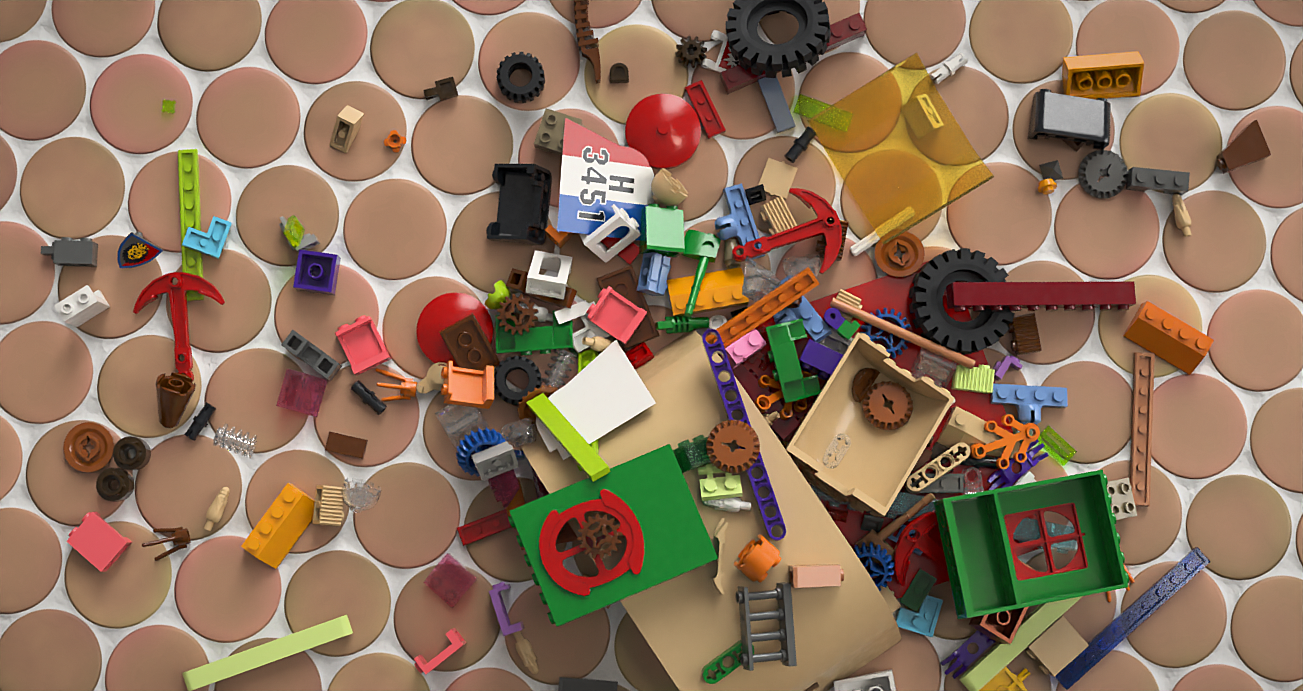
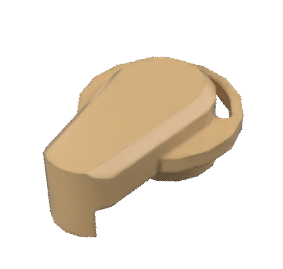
[416,362,447,393]

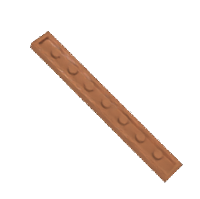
[1130,352,1155,507]

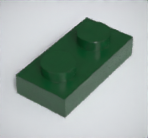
[899,568,937,612]

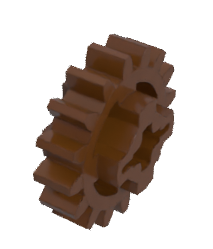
[496,294,539,336]
[577,514,623,559]

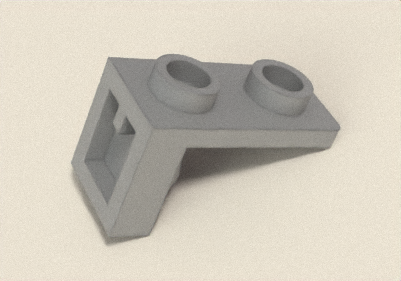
[279,216,320,253]

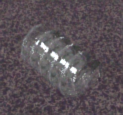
[542,349,577,389]
[213,424,257,458]

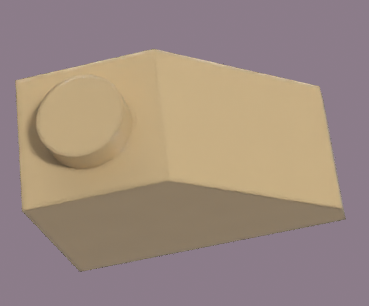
[329,105,364,153]

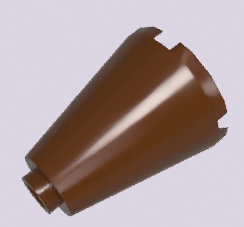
[156,373,196,428]

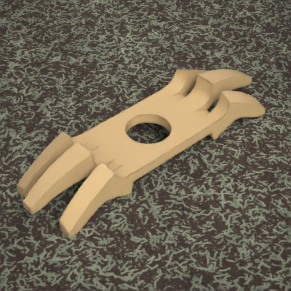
[711,518,729,598]

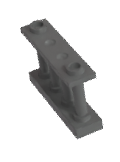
[736,582,797,671]

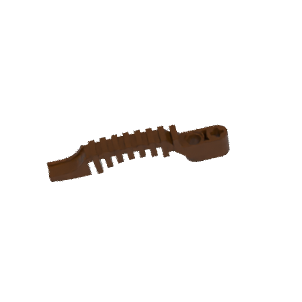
[574,0,601,84]

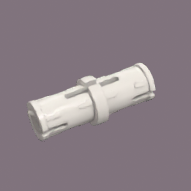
[930,53,968,84]

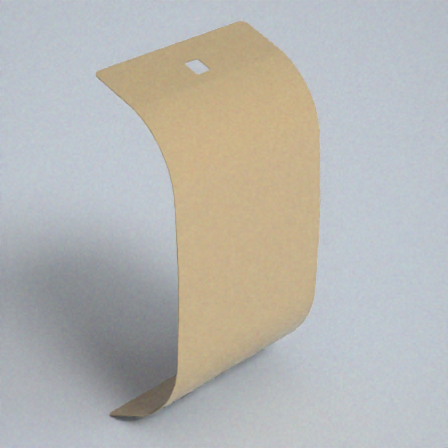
[520,330,902,691]

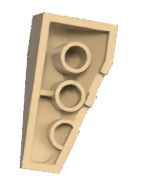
[937,406,1022,459]

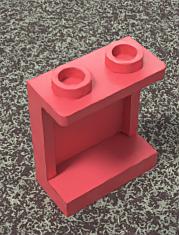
[586,286,647,345]
[335,315,391,376]
[66,512,132,572]
[414,628,466,674]

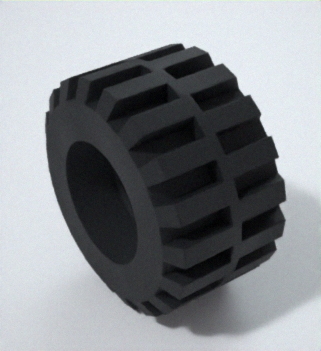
[496,52,545,103]
[494,356,542,405]

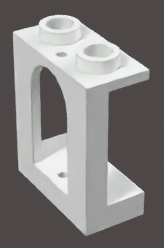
[579,204,641,263]
[526,250,573,299]

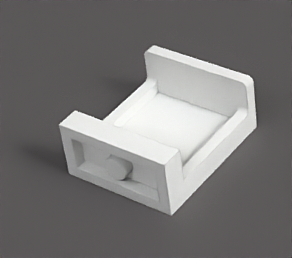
[55,285,110,327]

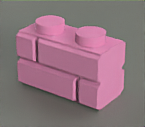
[720,329,766,370]

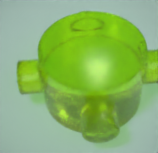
[161,99,176,114]

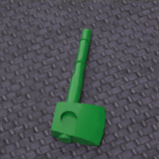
[681,230,721,317]

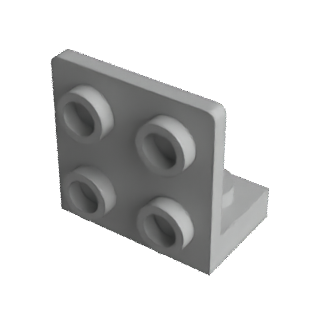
[471,441,519,481]

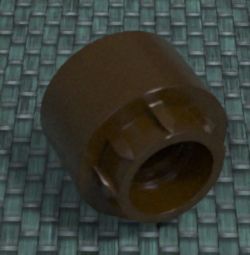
[113,436,151,470]
[96,468,134,502]

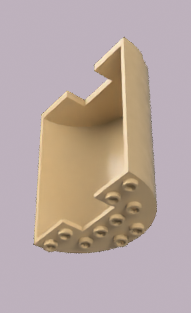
[785,332,955,517]

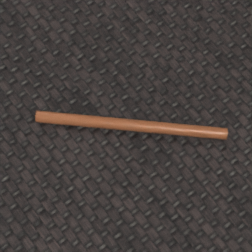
[830,297,975,369]

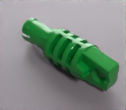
[655,315,709,334]

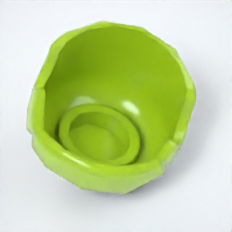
[485,280,511,310]

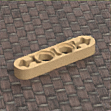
[905,443,970,494]

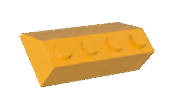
[1062,52,1144,99]
[667,267,749,316]
[241,483,315,569]

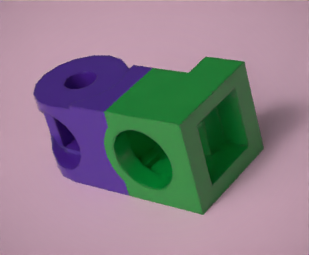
[823,308,861,342]

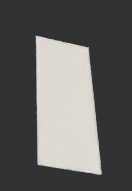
[554,300,589,324]

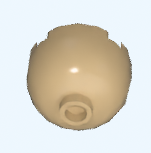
[651,168,688,206]

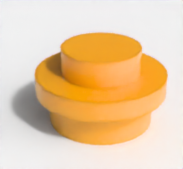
[1038,178,1057,195]

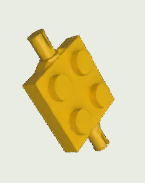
[979,666,1031,691]

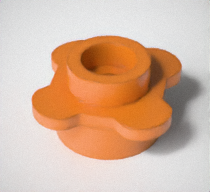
[384,130,407,153]

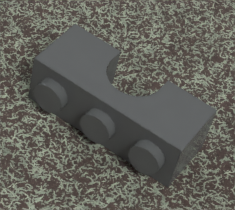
[1126,167,1190,195]
[281,330,342,381]

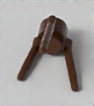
[142,527,191,561]

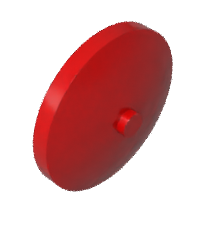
[625,94,701,169]
[417,293,494,367]

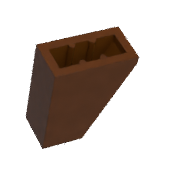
[1216,120,1271,174]

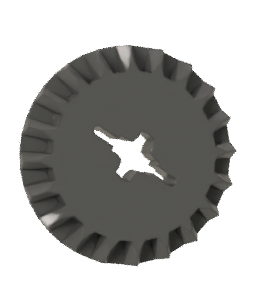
[1078,149,1128,199]

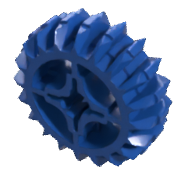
[860,308,911,359]
[456,427,506,477]
[853,542,894,591]

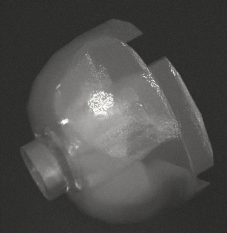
[782,254,821,279]
[341,478,382,513]

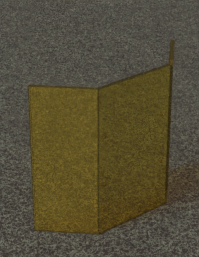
[807,53,994,244]

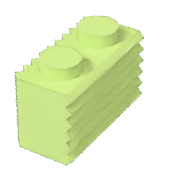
[951,364,995,394]

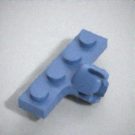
[715,184,765,262]
[772,276,832,343]
[990,384,1068,425]

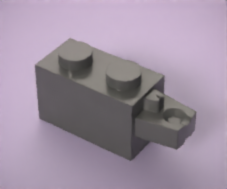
[41,237,98,267]

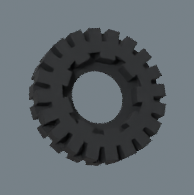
[726,0,831,78]
[909,248,1015,355]

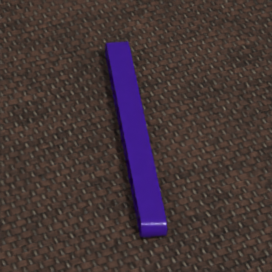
[702,329,786,541]

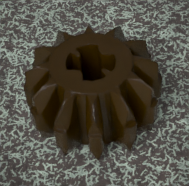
[675,36,707,68]

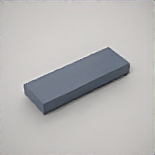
[757,76,796,134]

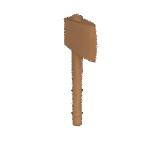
[854,492,936,568]

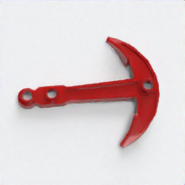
[732,188,842,274]
[133,272,225,382]
[894,510,947,587]

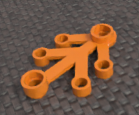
[754,372,812,420]
[970,414,1040,469]

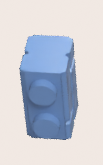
[637,252,671,296]

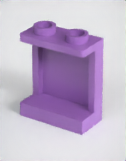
[489,582,524,636]

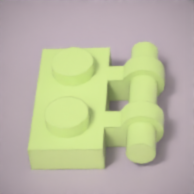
[698,464,743,501]

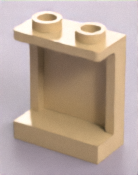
[1026,616,1089,677]

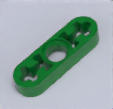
[702,640,755,684]

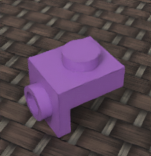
[992,355,1023,380]

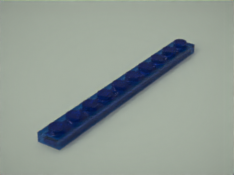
[1055,547,1210,690]

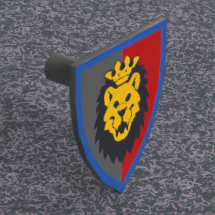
[117,232,163,268]

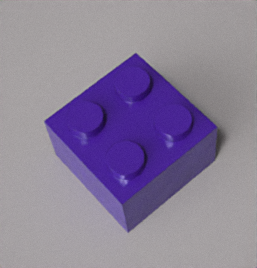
[293,249,341,295]
[798,339,843,381]

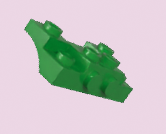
[495,311,574,356]
[765,318,821,403]

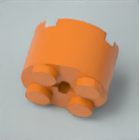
[734,534,781,583]

